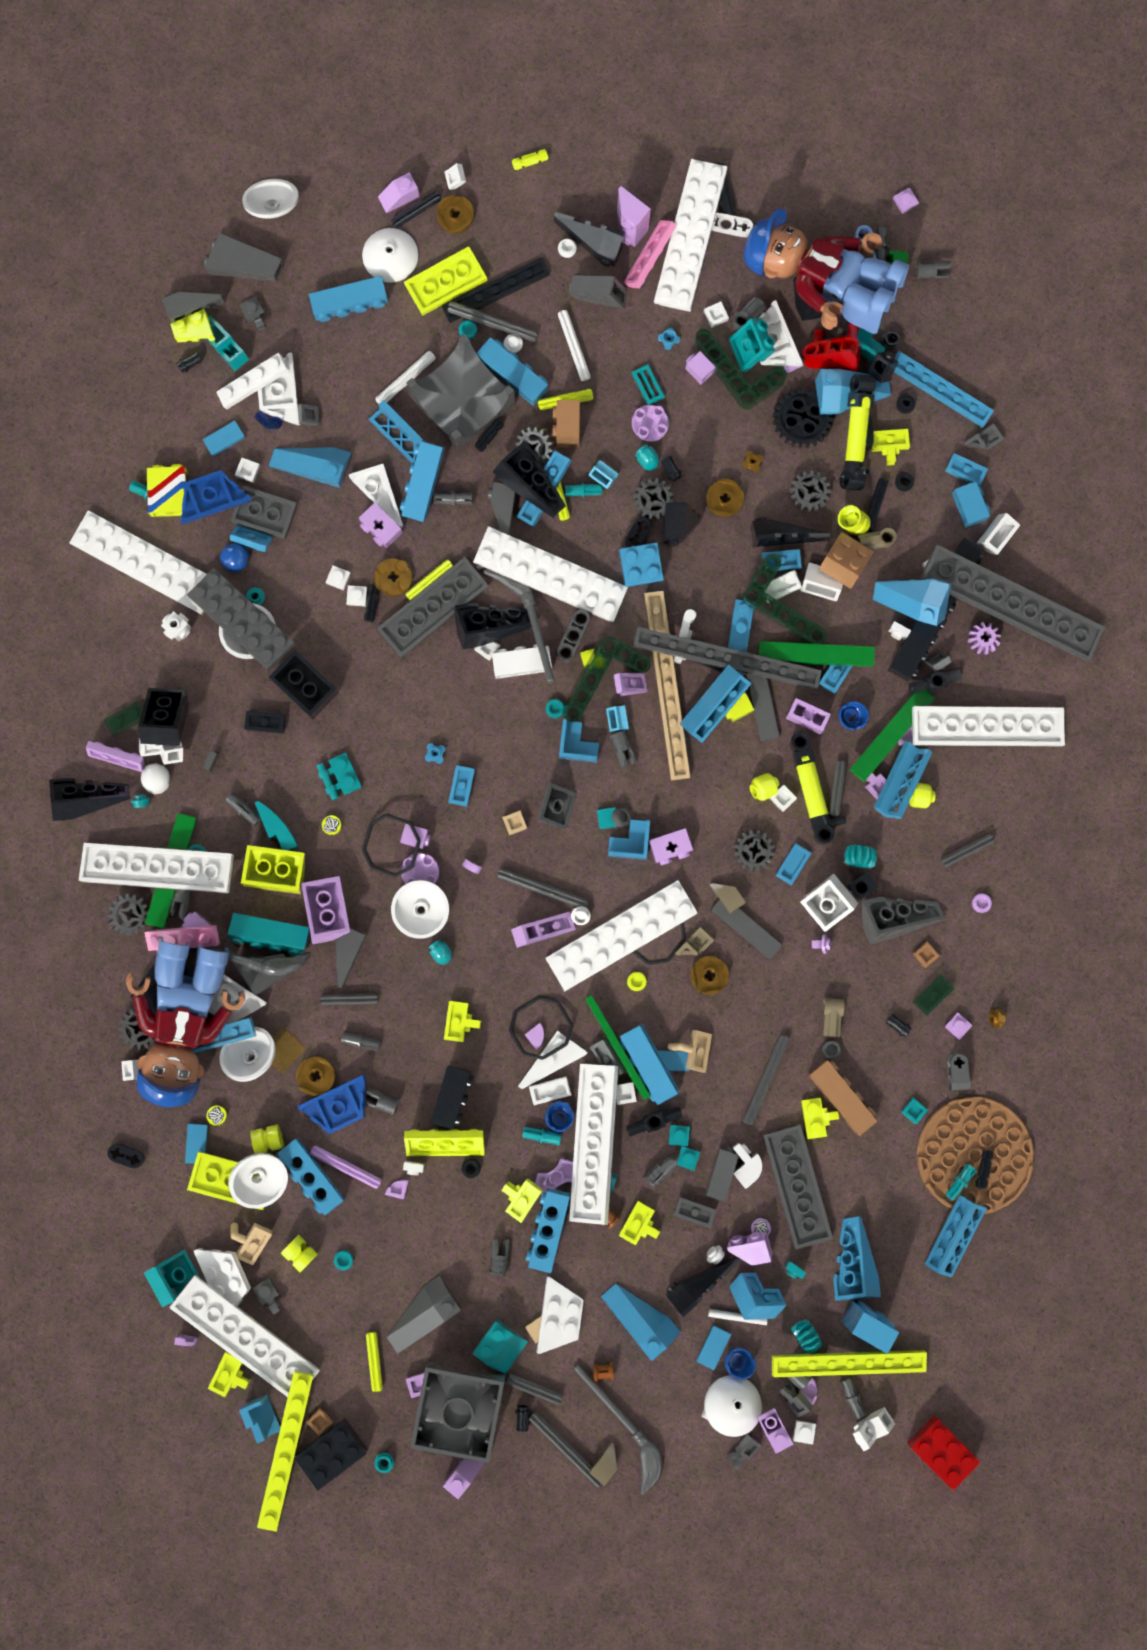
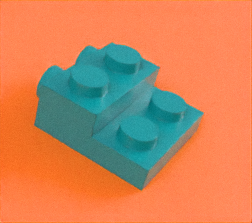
[728,318,775,372]

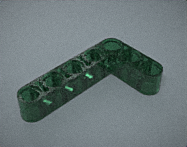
[694,329,787,410]
[742,554,826,644]
[562,637,651,722]

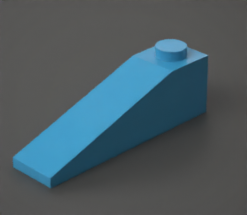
[815,369,891,414]
[269,447,352,488]
[873,578,952,626]
[833,1216,881,1301]
[601,1284,681,1361]

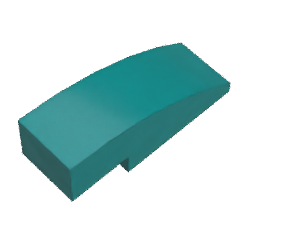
[206,315,249,371]
[255,801,300,851]

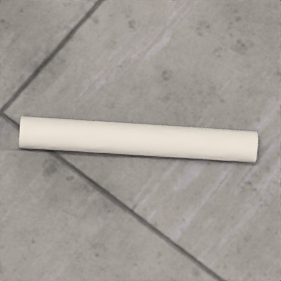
[708,1309,767,1325]

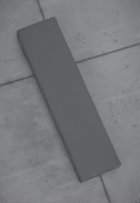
[746,673,780,742]
[711,899,782,960]

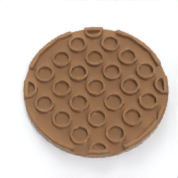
[917,1097,1034,1214]

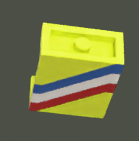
[147,464,188,517]

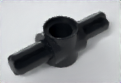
[908,669,962,694]
[626,1107,682,1136]

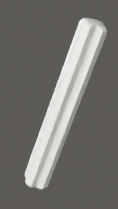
[558,310,590,381]
[376,351,436,404]

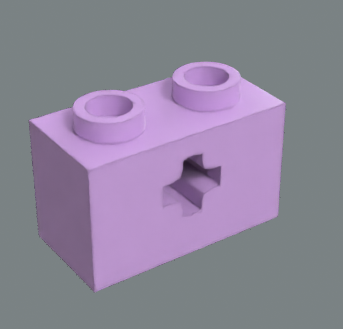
[359,502,403,548]
[785,698,831,734]
[649,828,693,865]

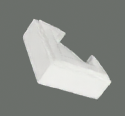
[474,642,501,661]

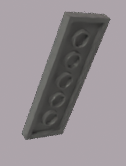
[377,557,489,659]
[187,568,295,671]
[763,1124,833,1249]

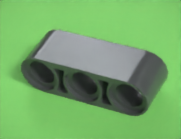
[557,609,590,663]

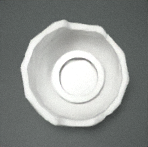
[141,763,170,794]

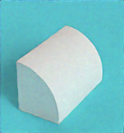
[976,513,1020,555]
[801,563,843,601]

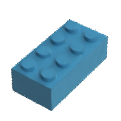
[841,1300,899,1354]

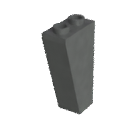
[204,233,284,281]

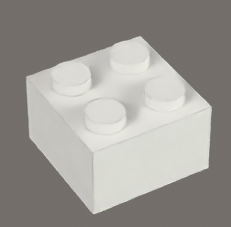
[800,874,858,932]

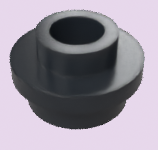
[881,331,900,350]
[896,395,915,414]
[895,472,914,492]
[461,1158,481,1178]

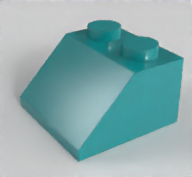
[144,1249,201,1308]
[473,1318,528,1374]

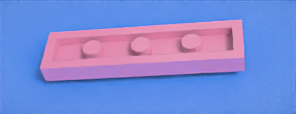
[623,220,676,289]
[144,925,220,951]

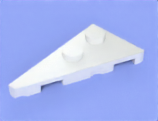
[349,464,403,528]
[518,1031,588,1089]

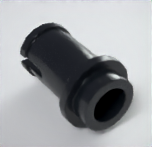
[177,352,202,373]
[661,456,682,482]
[886,1014,912,1037]
[515,1405,531,1432]

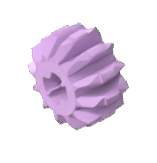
[968,622,1001,655]

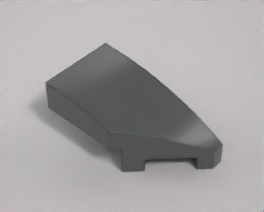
[964,423,1004,450]

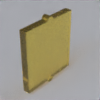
[271,1028,306,1074]

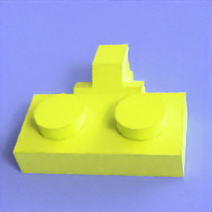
[871,429,910,466]
[444,1001,481,1042]
[801,1098,839,1139]
[502,1179,543,1223]
[619,1201,660,1245]
[208,1351,251,1397]

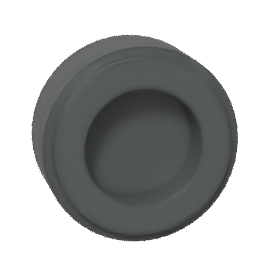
[612,807,631,827]
[822,1040,841,1060]

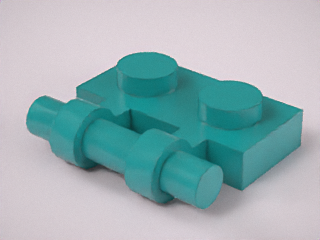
[316,752,362,801]

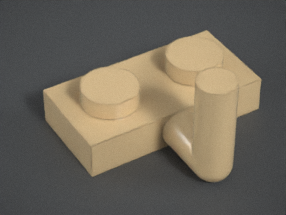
[668,1030,712,1073]
[230,1222,272,1265]

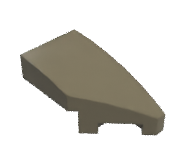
[710,883,746,914]
[675,926,715,955]
[589,1442,617,1486]

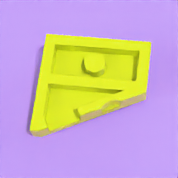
[170,309,216,342]

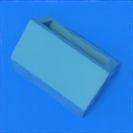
[589,460,618,489]
[606,705,629,732]

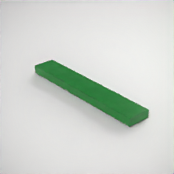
[759,641,875,667]
[849,690,935,783]
[145,813,197,929]
[585,995,650,1100]

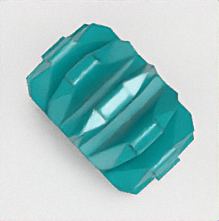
[844,844,877,869]
[791,1319,822,1354]

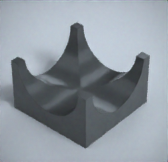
[406,334,515,451]
[410,1360,506,1463]

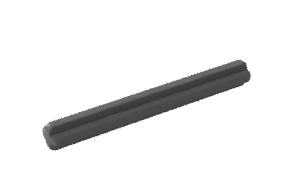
[448,302,538,342]
[497,868,588,908]
[743,1035,790,1125]
[529,1411,602,1487]

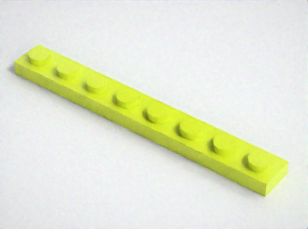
[772,1350,927,1377]
[257,1371,313,1532]

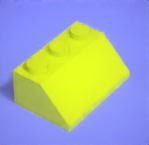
[241,845,305,894]

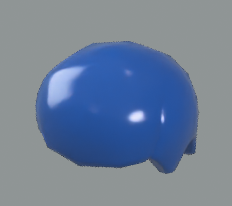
[220,543,250,572]
[838,701,869,730]
[545,1101,574,1132]
[725,1347,756,1380]

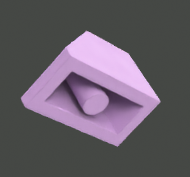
[378,172,419,213]
[443,1458,484,1499]

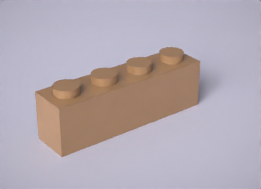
[808,1060,877,1136]

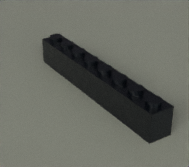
[888,537,984,682]

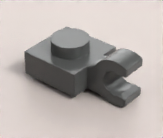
[240,297,266,332]
[252,1277,282,1315]
[779,1380,813,1418]
[726,1434,762,1469]

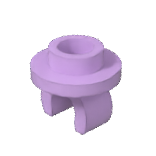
[812,935,831,954]

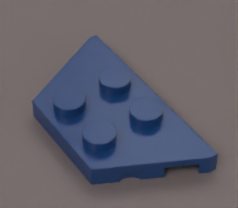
[180,470,251,525]
[297,1074,366,1134]

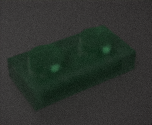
[104,702,142,737]
[913,975,955,1016]

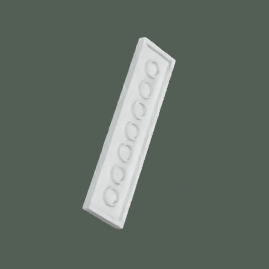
[654,159,728,312]
[69,511,207,615]
[473,526,628,623]
[912,706,1065,746]
[78,843,234,893]
[546,881,698,991]
[569,1064,618,1225]
[169,1275,320,1397]

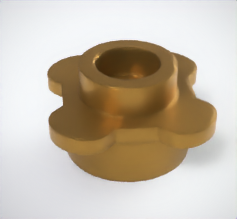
[742,451,763,472]
[989,1009,1006,1028]

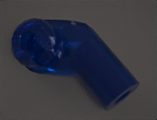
[254,411,283,429]

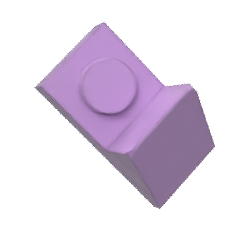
[614,673,648,696]

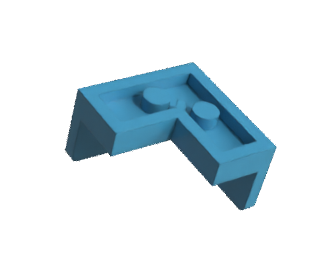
[559,718,599,763]
[608,820,650,860]
[730,1272,786,1320]
[239,1393,280,1444]

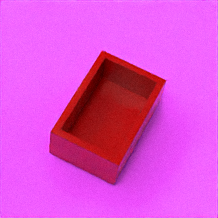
[907,1415,981,1491]

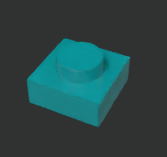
[669,1125,690,1146]
[677,1146,700,1171]
[784,1260,806,1279]

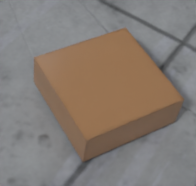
[912,941,940,968]
[306,1407,334,1436]

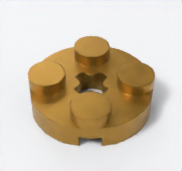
[437,195,474,234]
[706,479,744,518]
[373,558,412,597]
[690,956,729,995]
[296,1057,335,1096]

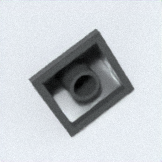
[537,782,577,830]

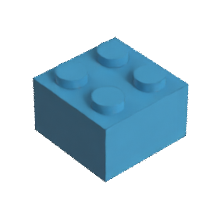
[618,543,663,587]

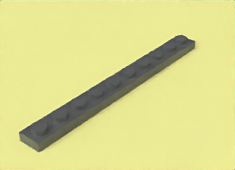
[633,627,821,690]

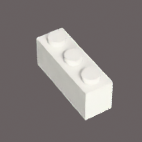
[492,644,552,679]

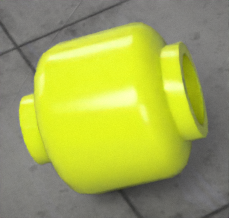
[750,773,779,801]
[906,783,935,808]

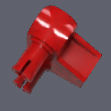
[802,323,860,372]

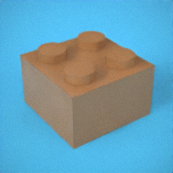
[553,400,580,448]
[818,532,874,589]

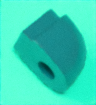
[635,444,659,471]
[429,939,452,965]

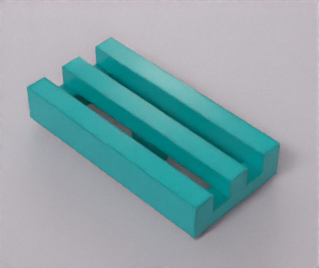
[631,364,665,405]

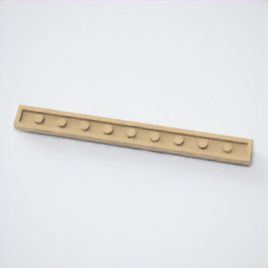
[644,591,690,781]

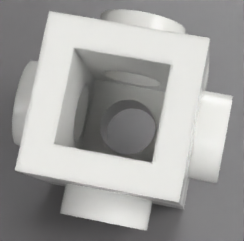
[161,611,192,641]

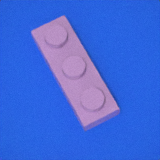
[86,741,145,772]

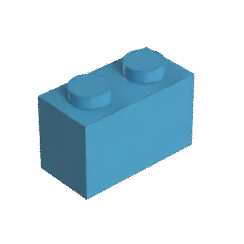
[952,481,991,528]

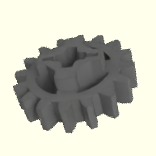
[515,425,556,466]
[789,470,831,512]
[633,478,674,520]
[733,830,775,872]
[105,894,148,936]
[118,1009,156,1050]

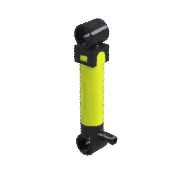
[839,374,876,491]
[789,732,846,845]

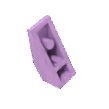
[511,912,576,948]

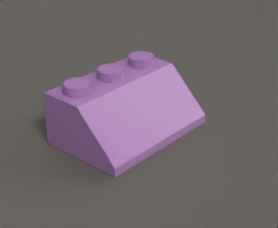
[617,186,651,247]
[301,876,350,944]

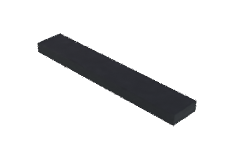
[441,258,550,323]

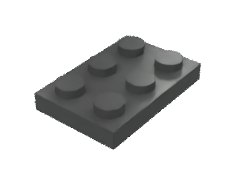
[231,486,298,539]

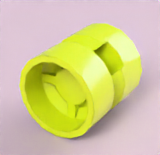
[838,505,870,536]
[250,1124,284,1154]
[281,1235,318,1272]

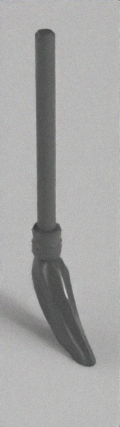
[484,569,555,683]
[192,946,311,976]
[574,1364,663,1495]

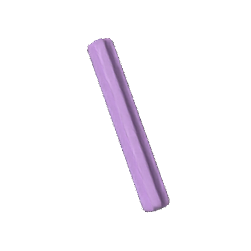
[310,1146,382,1189]

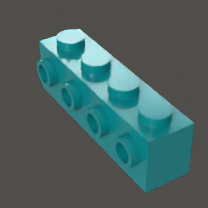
[228,913,310,956]

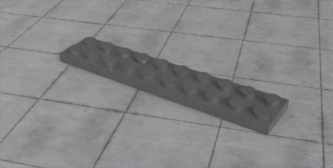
[920,545,1105,662]

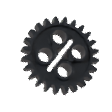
[772,387,834,449]

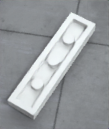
[217,353,289,409]

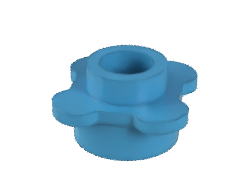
[658,328,680,350]
[425,743,445,764]

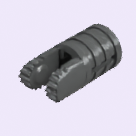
[916,261,952,279]
[609,731,637,768]
[169,889,193,919]
[365,1087,400,1116]
[643,1155,677,1189]
[489,1239,509,1276]

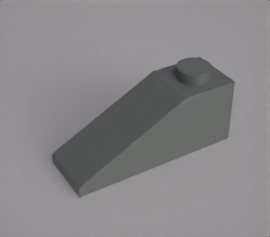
[161,292,225,323]
[488,482,516,536]
[336,928,367,988]

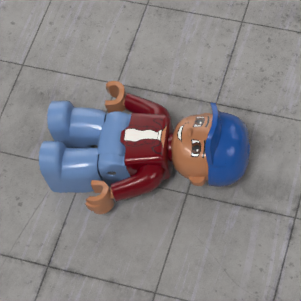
[743,208,910,334]
[126,936,245,1107]

